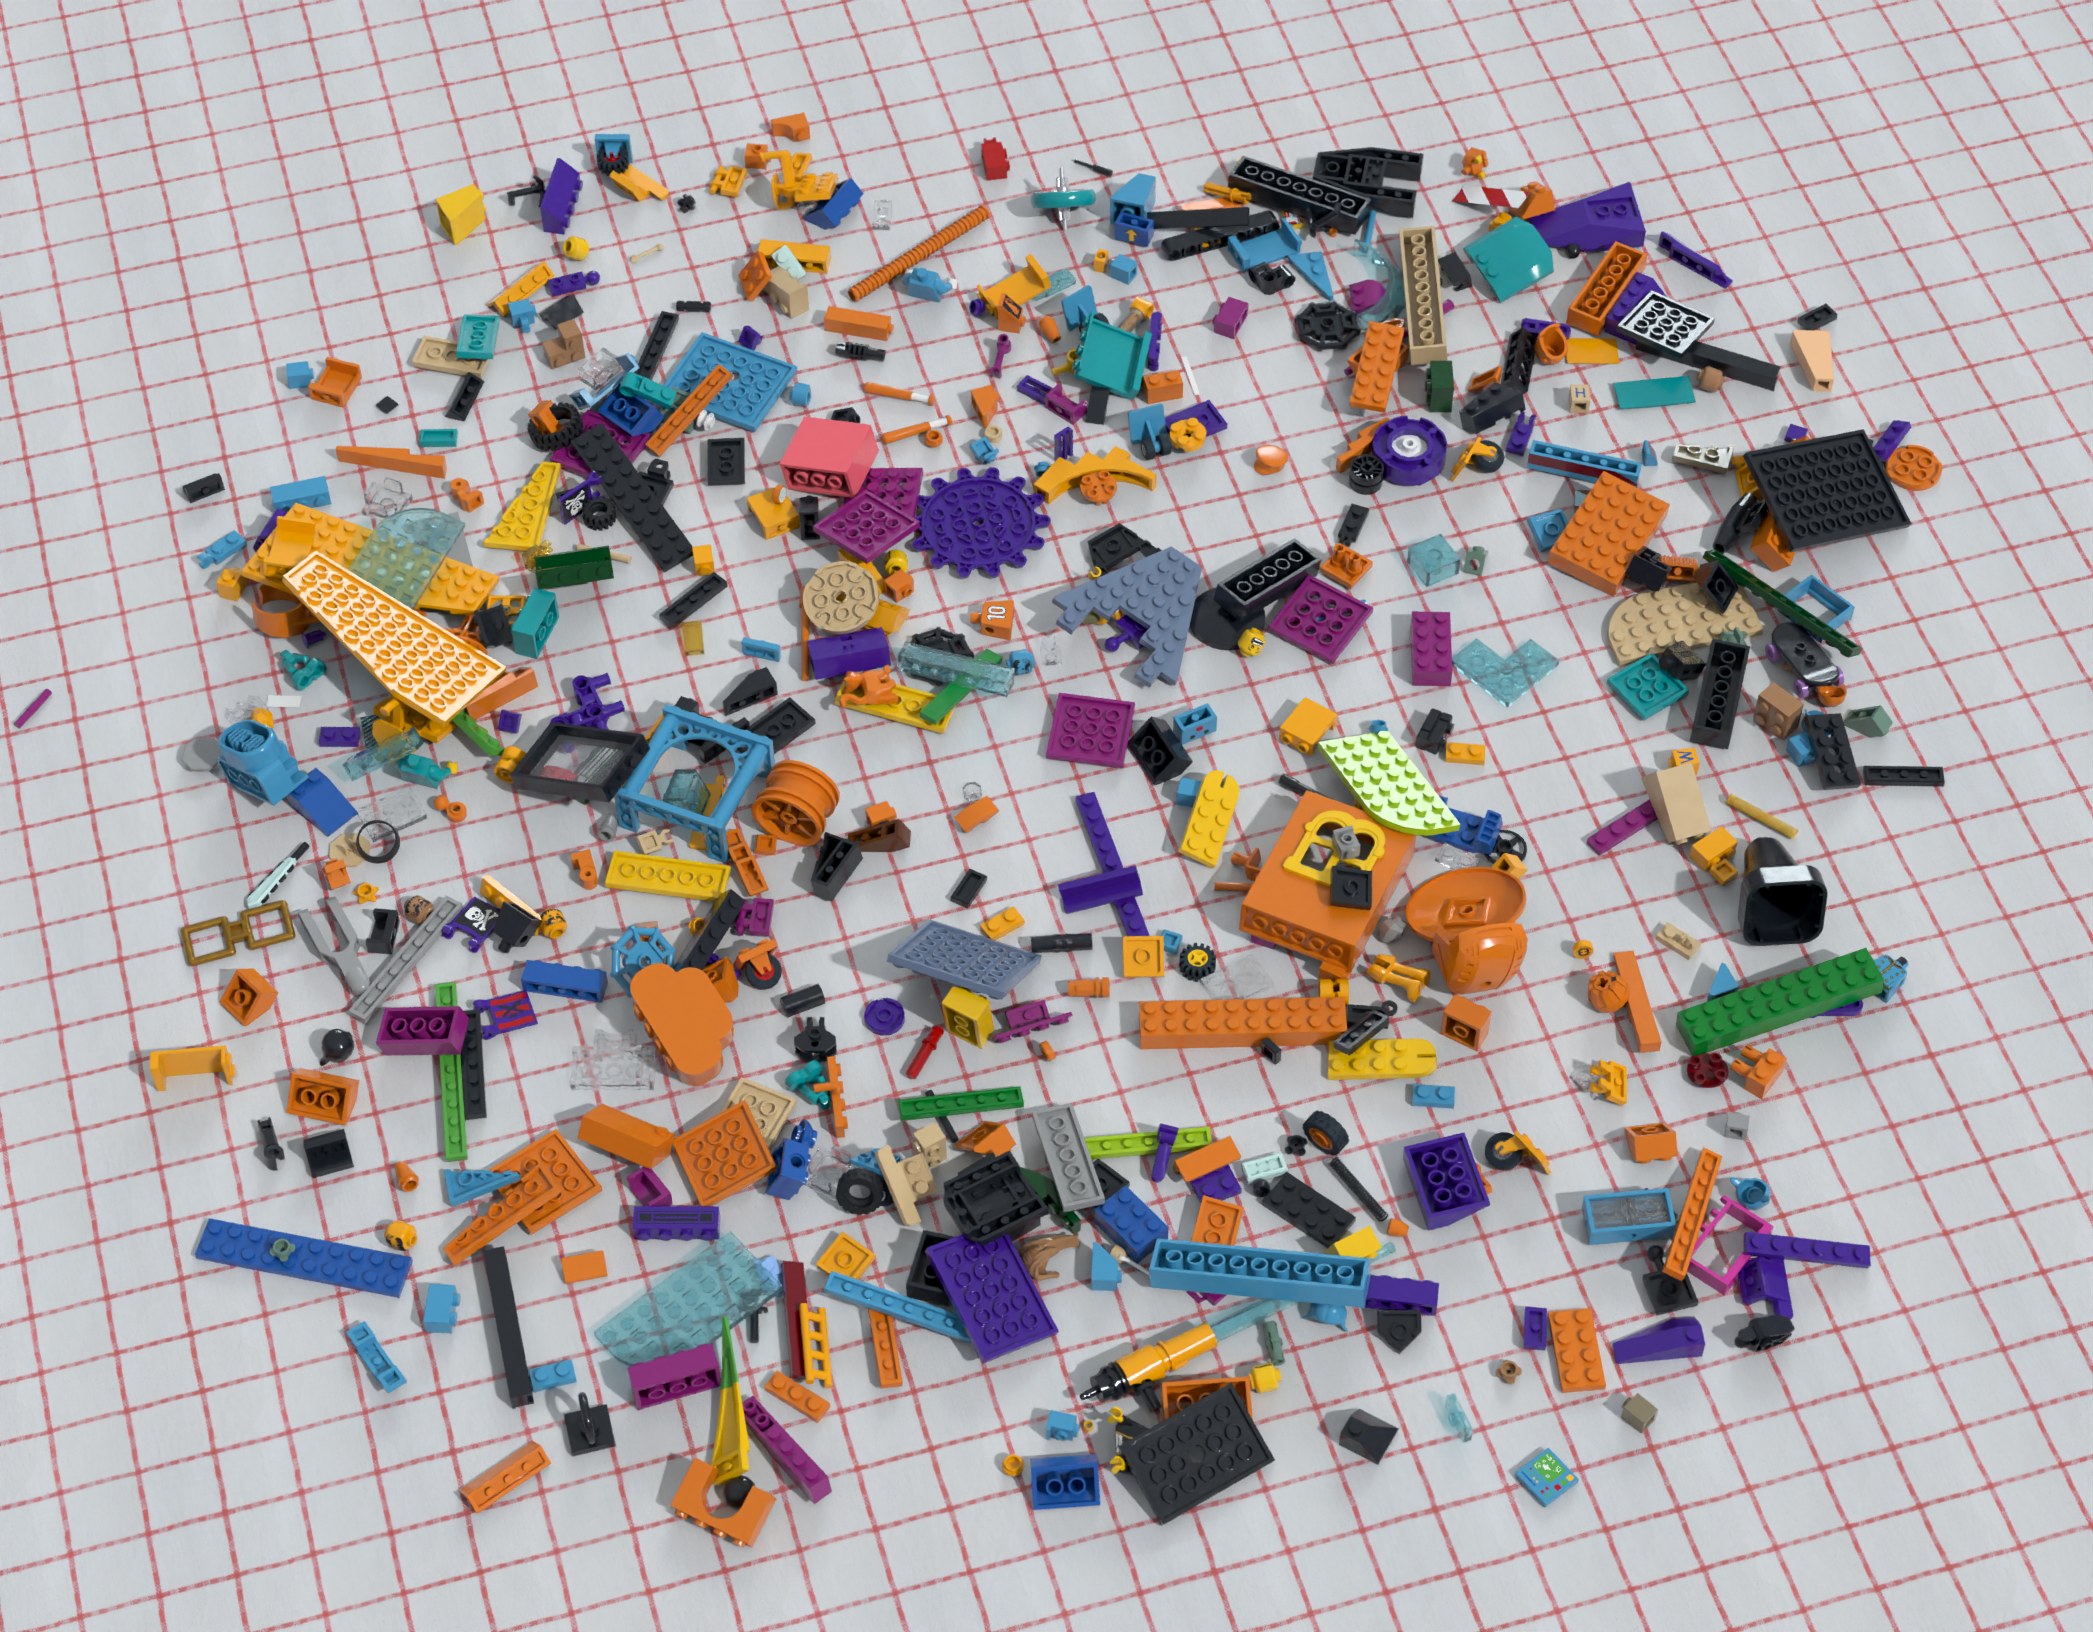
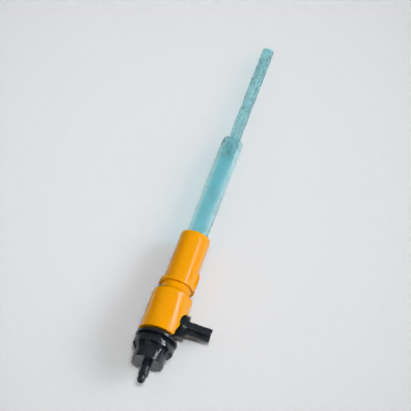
[1079,1242,1396,1413]

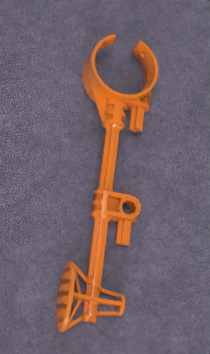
[251,584,488,655]

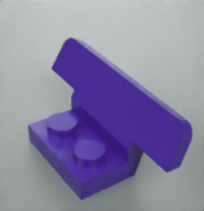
[1738,1257,1793,1320]

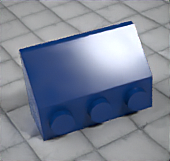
[803,178,864,230]
[597,383,664,436]
[1030,1454,1100,1510]

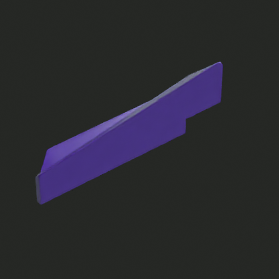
[1658,231,1733,289]

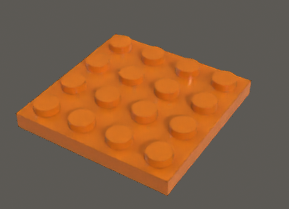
[673,1100,777,1206]
[489,1129,602,1235]

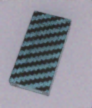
[360,715,381,751]

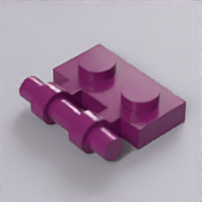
[734,898,774,937]

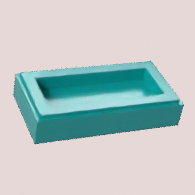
[419,429,458,447]

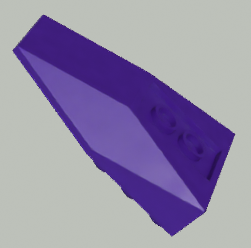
[1529,182,1646,252]

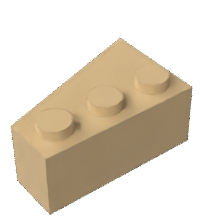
[763,266,809,319]

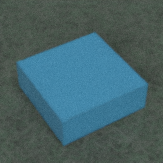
[1161,929,1183,955]

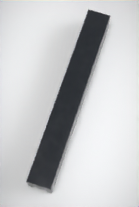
[1635,340,1781,391]
[483,1246,534,1409]

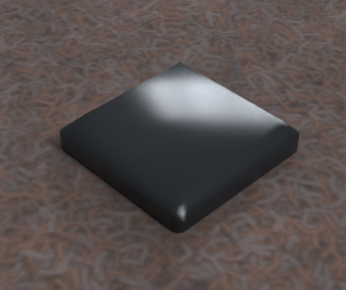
[376,396,398,414]

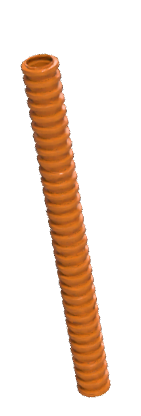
[848,205,990,302]

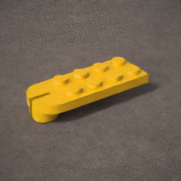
[1178,770,1239,869]
[1328,1038,1437,1080]

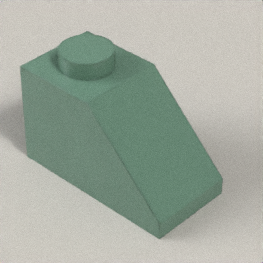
[1844,705,1893,738]

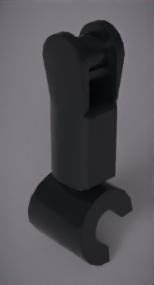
[257,1117,285,1171]

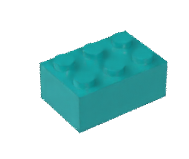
[510,588,559,659]

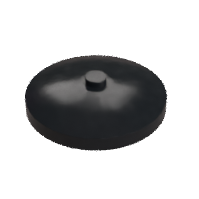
[1190,588,1265,650]

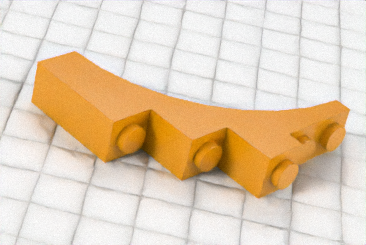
[1034,446,1156,504]

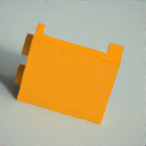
[747,487,800,540]
[1279,697,1338,756]

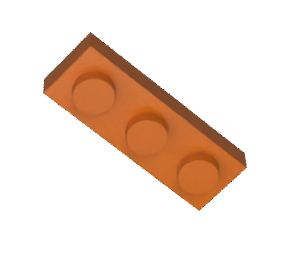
[764,1371,830,1423]

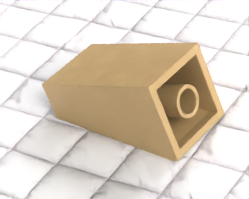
[1641,762,1712,845]

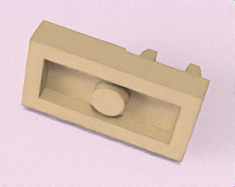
[1655,922,1701,960]

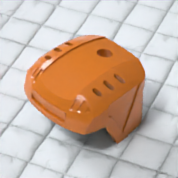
[1432,923,1528,995]

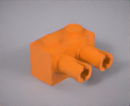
[1730,1044,1787,1099]

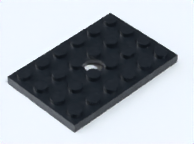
[1118,1382,1275,1526]

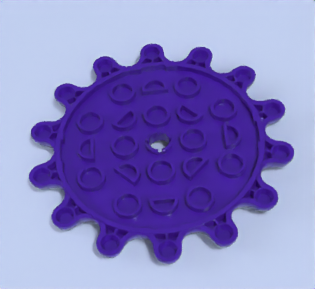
[913,467,1051,579]

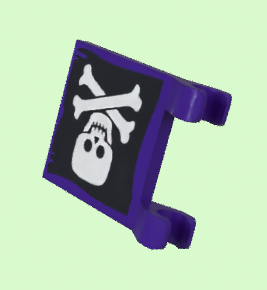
[558,471,605,525]
[442,897,500,953]

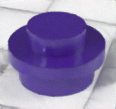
[969,299,985,317]

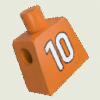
[970,600,1014,640]

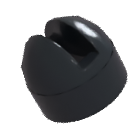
[1566,243,1581,259]
[1253,1178,1270,1197]

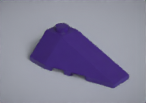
[1612,1316,1705,1364]

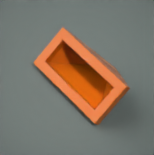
[1468,366,1502,392]

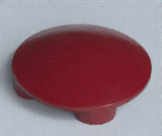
[1687,1053,1729,1088]

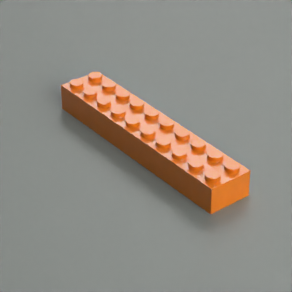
[1139,997,1347,1049]

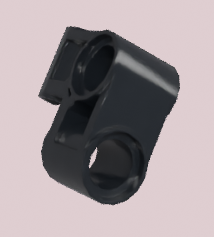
[1248,262,1295,295]

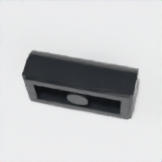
[780,984,825,1018]

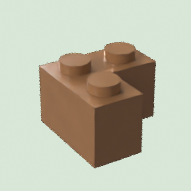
[542,319,586,369]

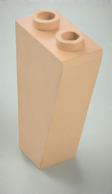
[1790,330,1834,392]

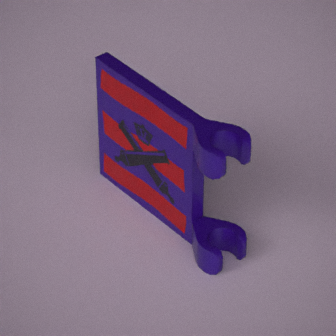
[473,990,538,1040]

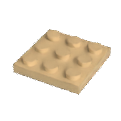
[720,1077,797,1150]

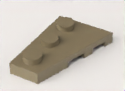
[1672,444,1734,474]

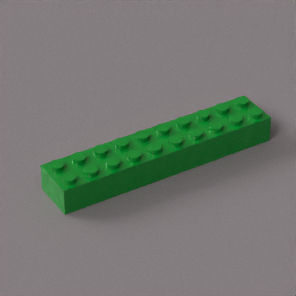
[1676,948,1884,1056]

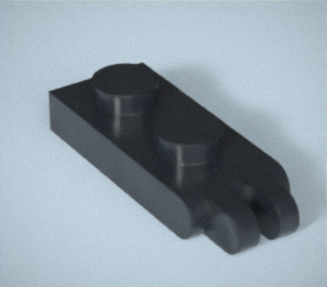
[1338,504,1369,547]

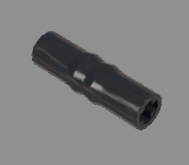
[1031,933,1093,953]

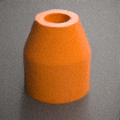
[1387,1218,1409,1237]

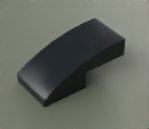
[1086,386,1110,425]

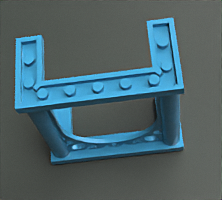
[614,704,775,864]

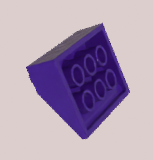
[1403,1132,1490,1231]

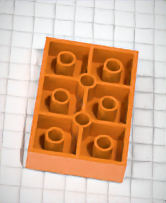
[1547,471,1670,597]

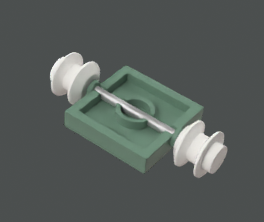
[647,387,715,434]

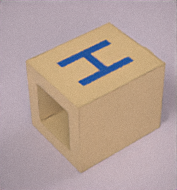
[1569,384,1590,413]

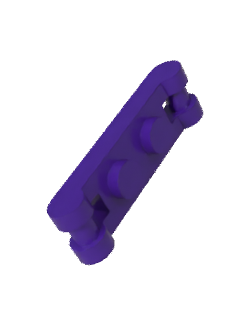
[1148,312,1162,371]

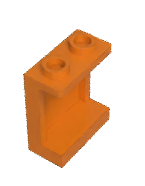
[308,357,362,408]

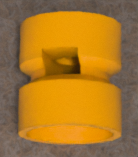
[494,746,526,783]
[1319,979,1349,1005]

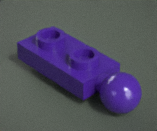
[548,271,600,297]

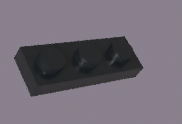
[699,717,750,764]
[1333,1010,1390,1056]

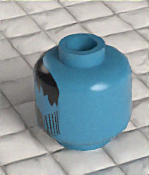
[1006,649,1035,676]

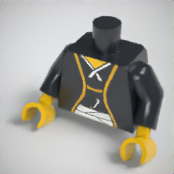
[1108,1407,1149,1476]

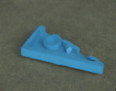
[1288,251,1334,301]
[444,1169,521,1207]

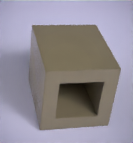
[1621,1393,1658,1434]

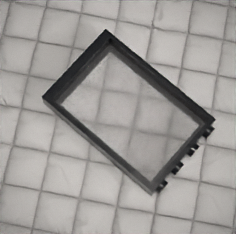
[510,722,650,803]

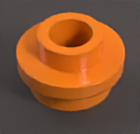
[925,430,943,447]

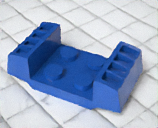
[1426,796,1503,855]

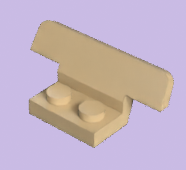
[875,1145,939,1226]

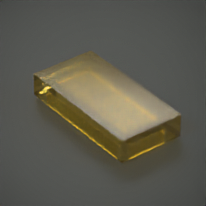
[682,620,705,656]

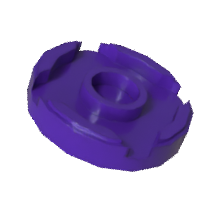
[864,998,905,1036]

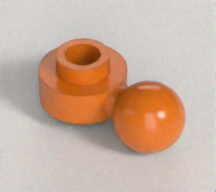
[433,795,467,823]

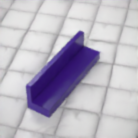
[1058,865,1143,914]

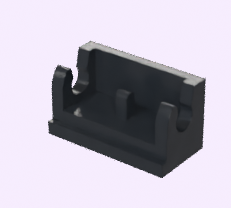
[1438,252,1472,291]

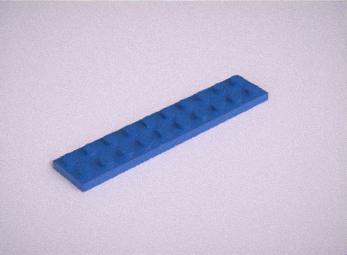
[195,1218,413,1298]

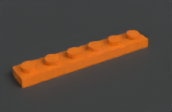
[645,364,733,457]

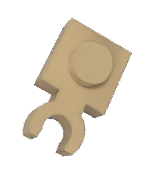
[636,829,674,855]

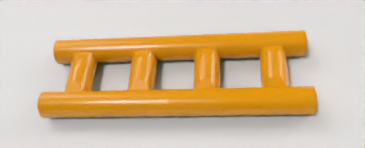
[799,1303,833,1388]

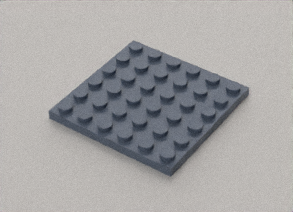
[887,919,1042,1000]

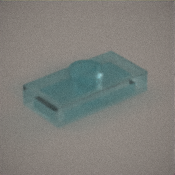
[1445,1393,1473,1443]

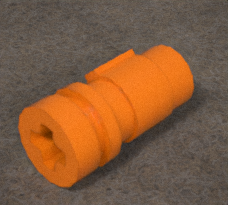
[1068,977,1110,998]

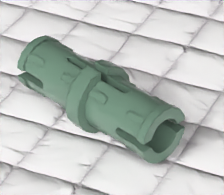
[1263,1321,1285,1366]

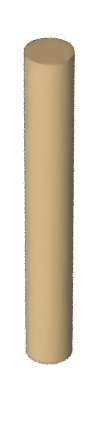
[576,544,632,563]

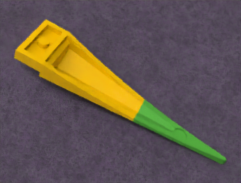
[711,1316,750,1486]

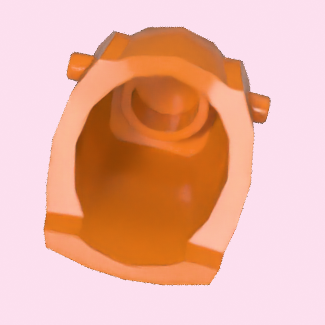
[1535,323,1568,365]

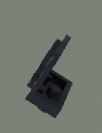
[473,604,513,648]

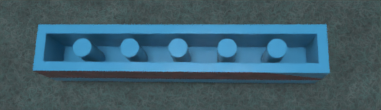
[1527,440,1642,487]

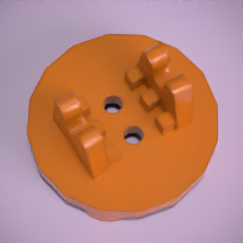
[1080,470,1117,506]

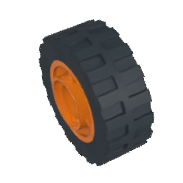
[1302,1111,1349,1156]

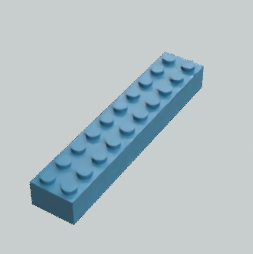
[1149,1239,1371,1308]

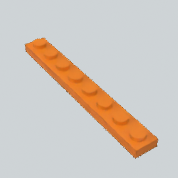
[1662,1147,1723,1281]

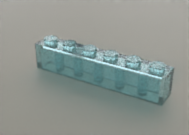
[897,641,1015,697]

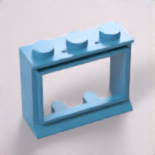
[1778,574,1855,643]

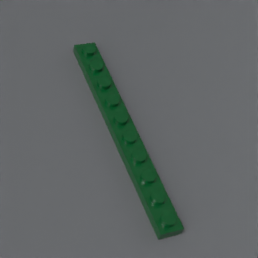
[1702,549,1863,657]

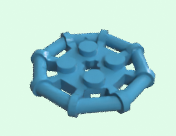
[610,925,676,998]

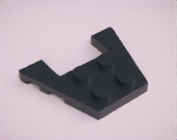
[1088,523,1162,577]

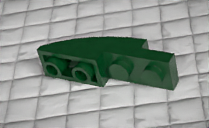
[1020,1167,1081,1234]

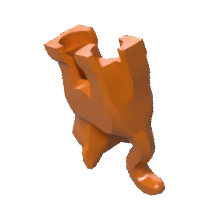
[839,665,898,708]

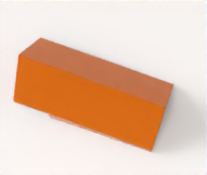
[464,667,539,719]

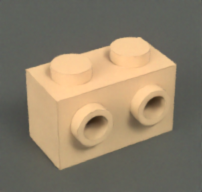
[912,1122,947,1168]

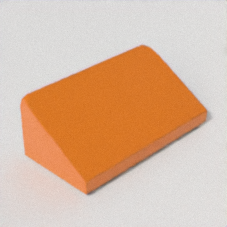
[561,1250,608,1284]

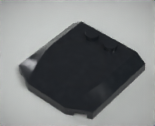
[943,1151,1049,1246]

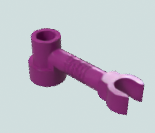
[990,334,1011,379]

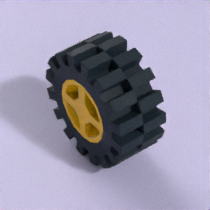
[1179,943,1216,982]

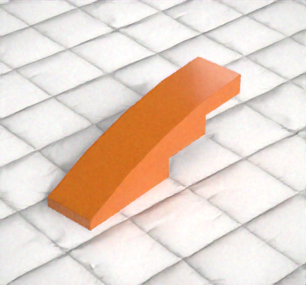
[1336,417,1390,474]
[726,828,769,897]

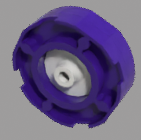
[1372,416,1447,486]

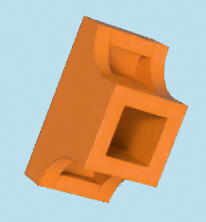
[322,858,351,890]

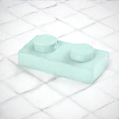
[771,245,807,279]

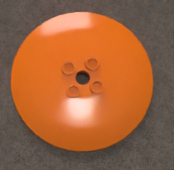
[1406,867,1527,943]

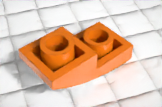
[954,796,999,833]

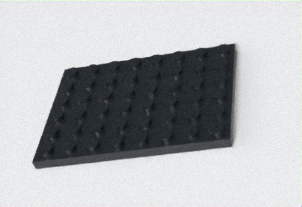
[1743,429,1912,553]

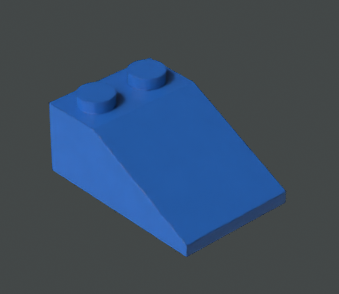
[287,768,358,837]

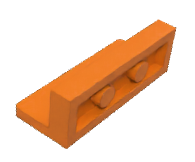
[1172,1136,1241,1183]

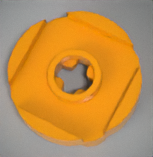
[1170,418,1206,452]

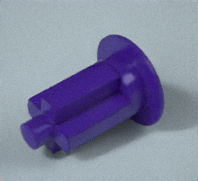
[301,629,326,648]

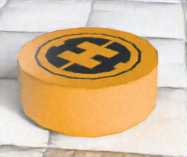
[1572,940,1594,959]

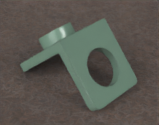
[1463,546,1489,575]

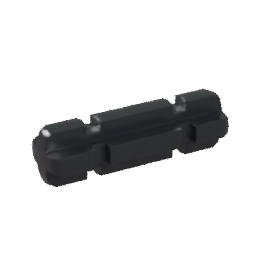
[676,300,711,312]

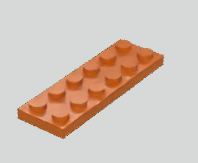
[1349,321,1405,413]

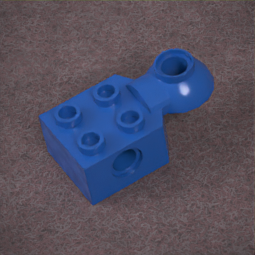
[766,1119,817,1200]

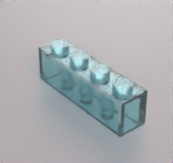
[342,726,424,781]

